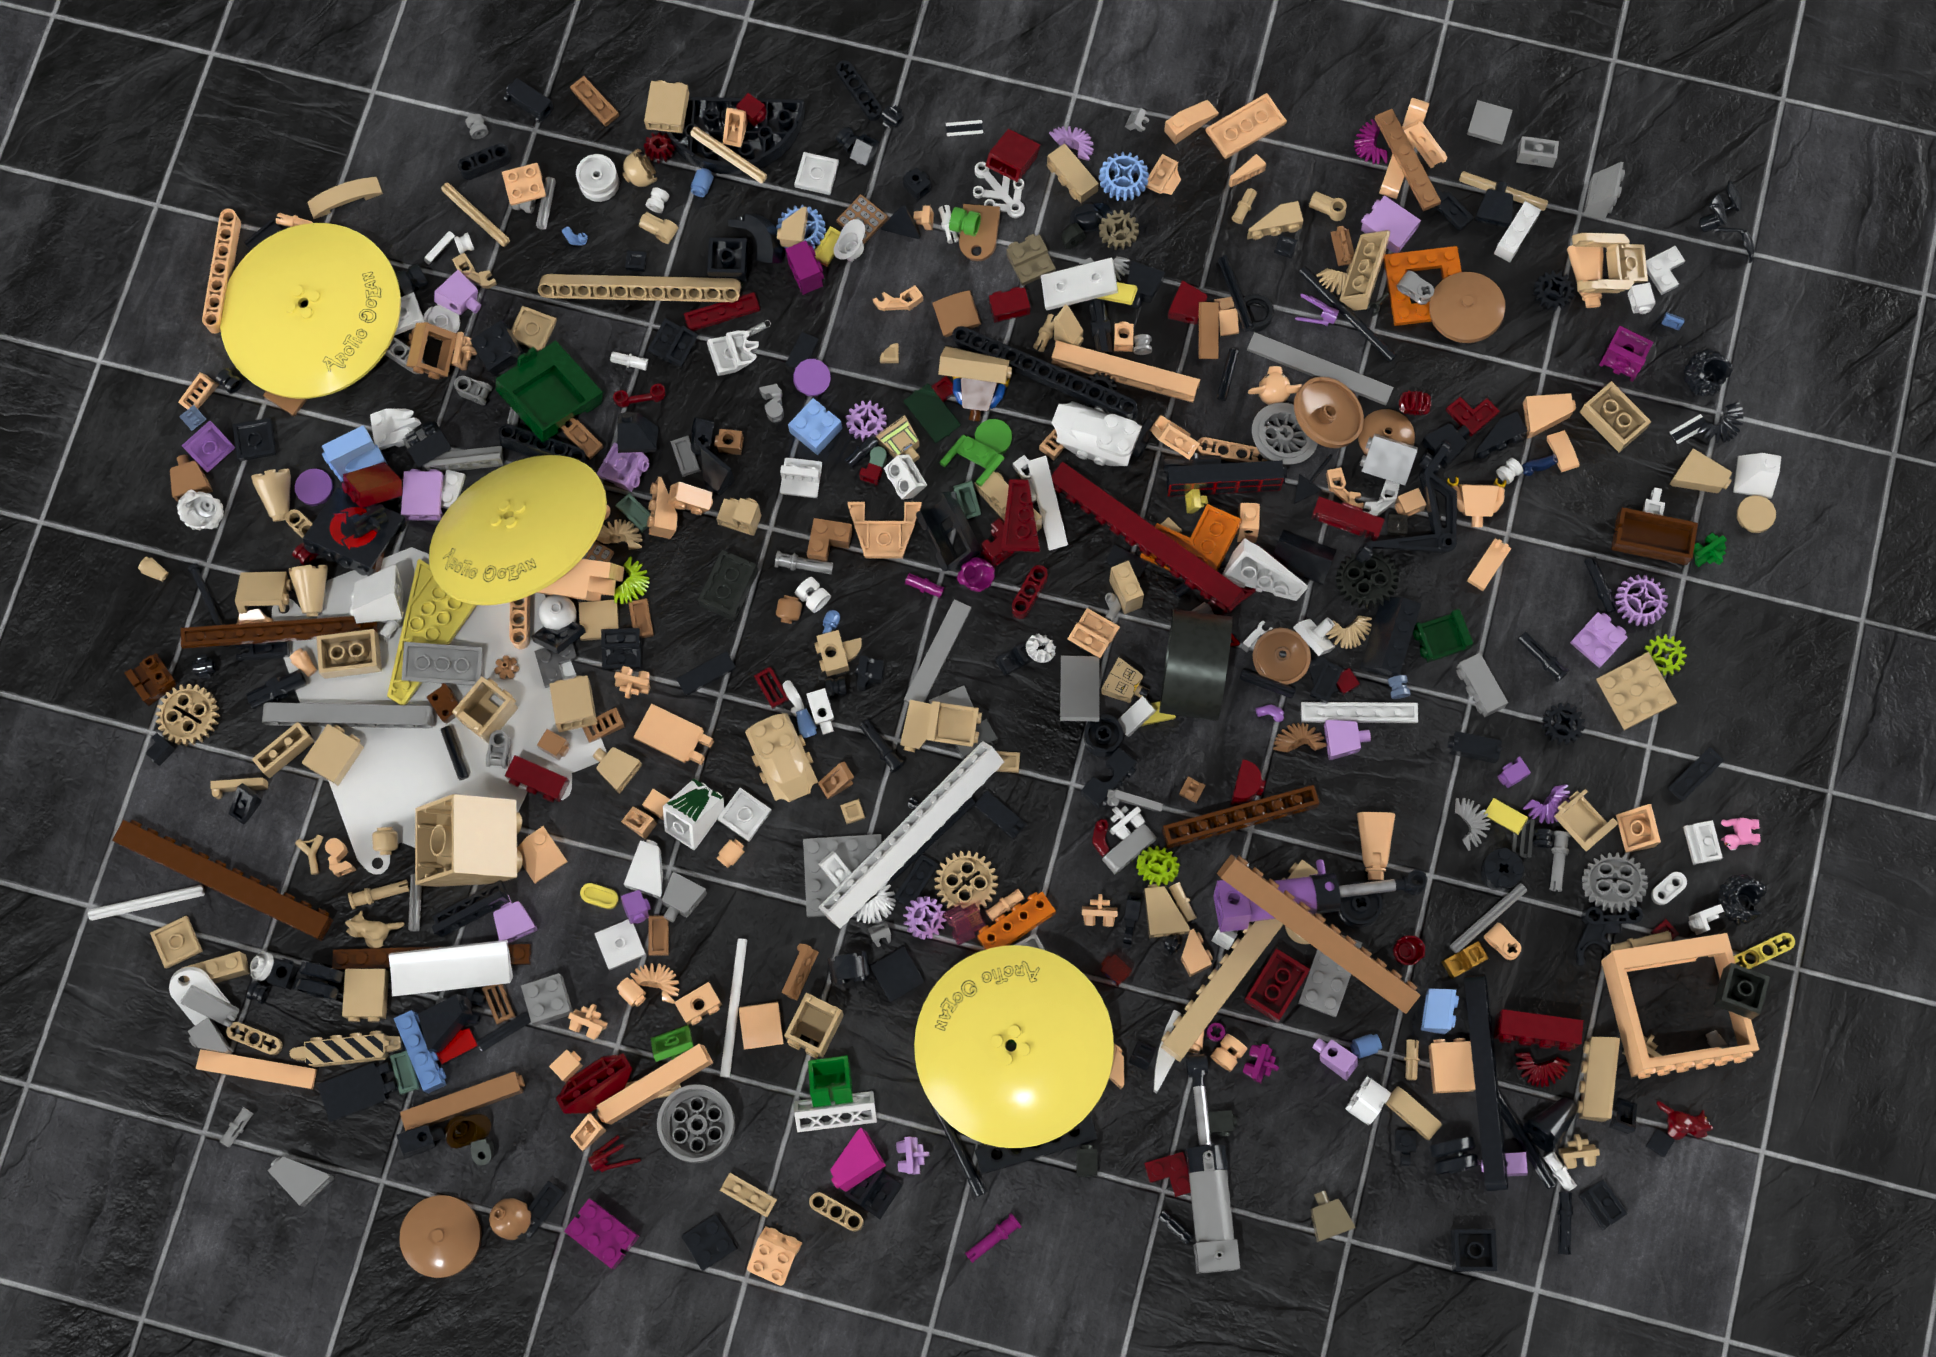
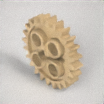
[155,684,220,746]
[934,851,998,915]

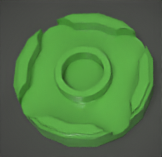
[975,419,1012,454]

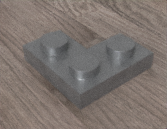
[534,643,577,688]

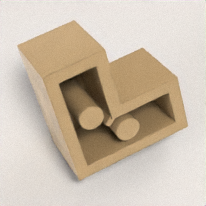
[717,498,762,536]

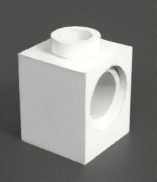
[1628,283,1655,314]

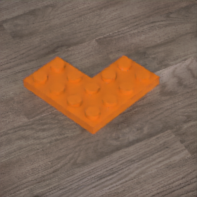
[1140,504,1242,571]

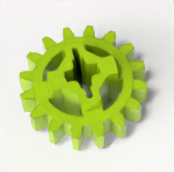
[1643,634,1687,677]
[1136,846,1180,886]

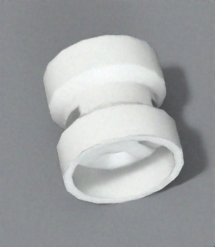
[645,187,669,213]
[1496,458,1523,484]

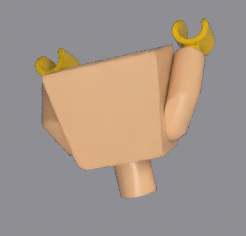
[1447,477,1507,527]

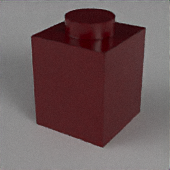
[736,93,767,126]

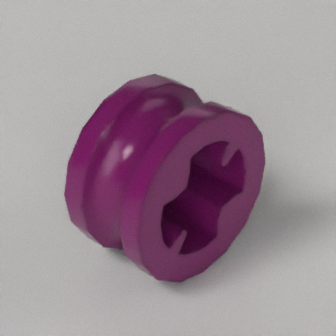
[1207,1023,1225,1042]

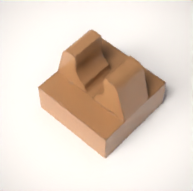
[1179,777,1205,803]

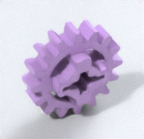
[846,401,887,442]
[903,896,946,940]

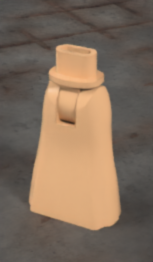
[1567,245,1603,308]
[1357,812,1395,881]

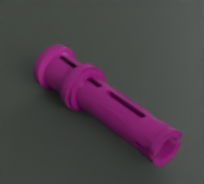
[965,1213,1022,1263]

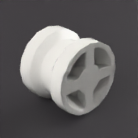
[454,232,474,254]

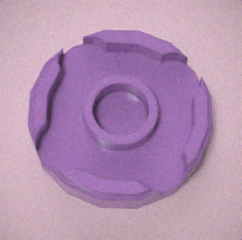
[793,359,831,397]
[295,469,334,506]

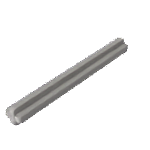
[1450,883,1527,953]

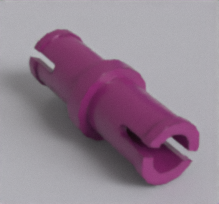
[905,573,945,598]

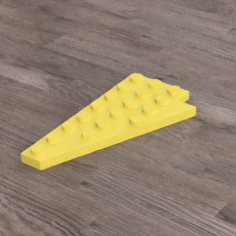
[387,559,477,705]

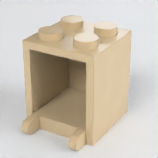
[452,677,518,744]
[784,993,844,1059]

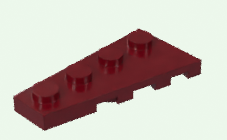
[1001,479,1040,552]

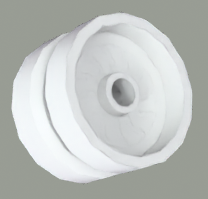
[576,154,620,202]

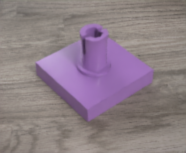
[181,421,235,473]

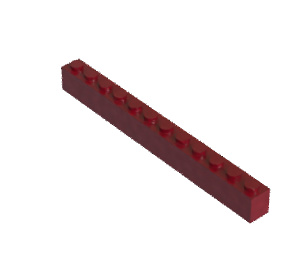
[1051,462,1245,613]

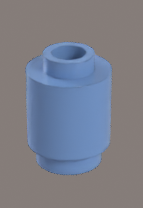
[691,168,714,197]
[1350,1034,1382,1059]

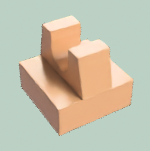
[913,206,934,230]

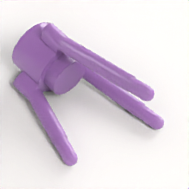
[1295,294,1339,326]

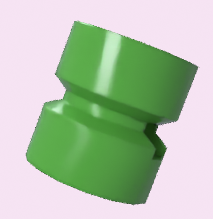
[949,207,981,237]

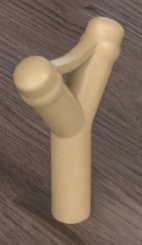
[295,835,323,875]

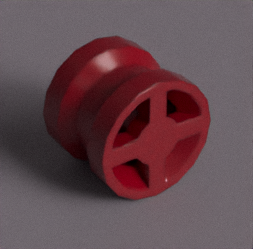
[292,542,317,566]

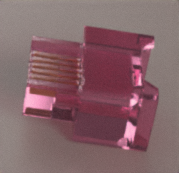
[942,903,985,946]

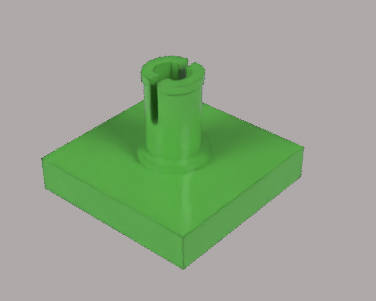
[651,1025,694,1062]

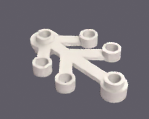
[973,162,1025,218]

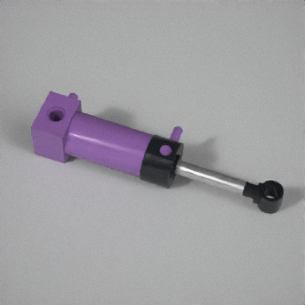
[1213,859,1427,932]

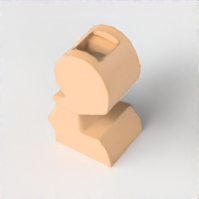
[325,838,356,877]

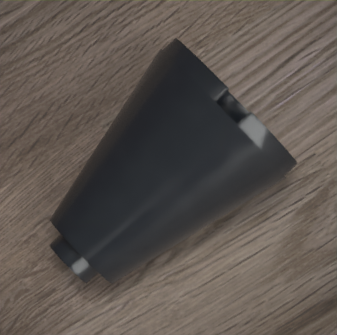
[1523,1098,1578,1153]

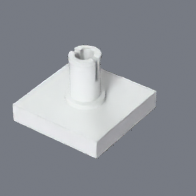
[1293,617,1336,656]

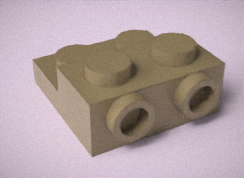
[1006,234,1056,286]

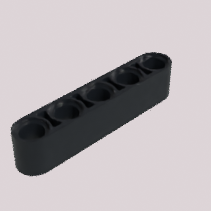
[498,424,586,464]

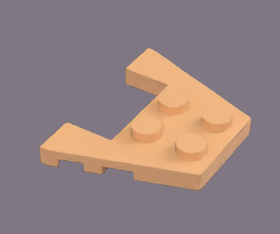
[848,502,922,559]

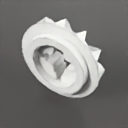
[1026,633,1056,663]

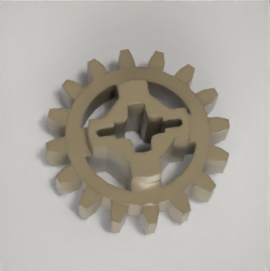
[1099,210,1139,250]

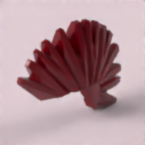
[1515,1052,1570,1087]

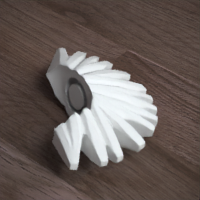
[857,882,896,924]

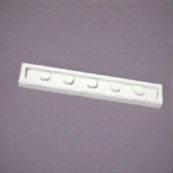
[1301,702,1418,723]

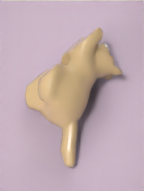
[345,911,405,949]

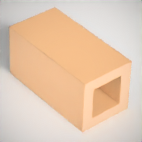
[668,482,713,515]

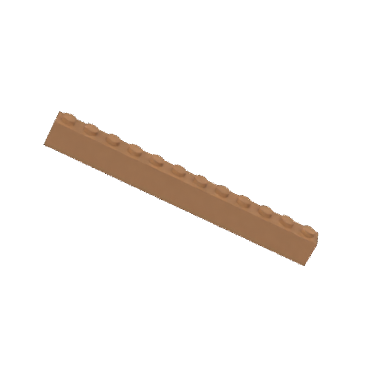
[1217,854,1421,1014]

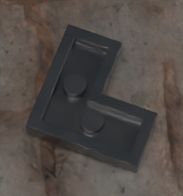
[531,622,586,654]

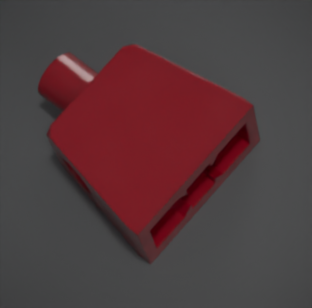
[1168,281,1208,324]

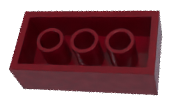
[1494,1009,1583,1052]

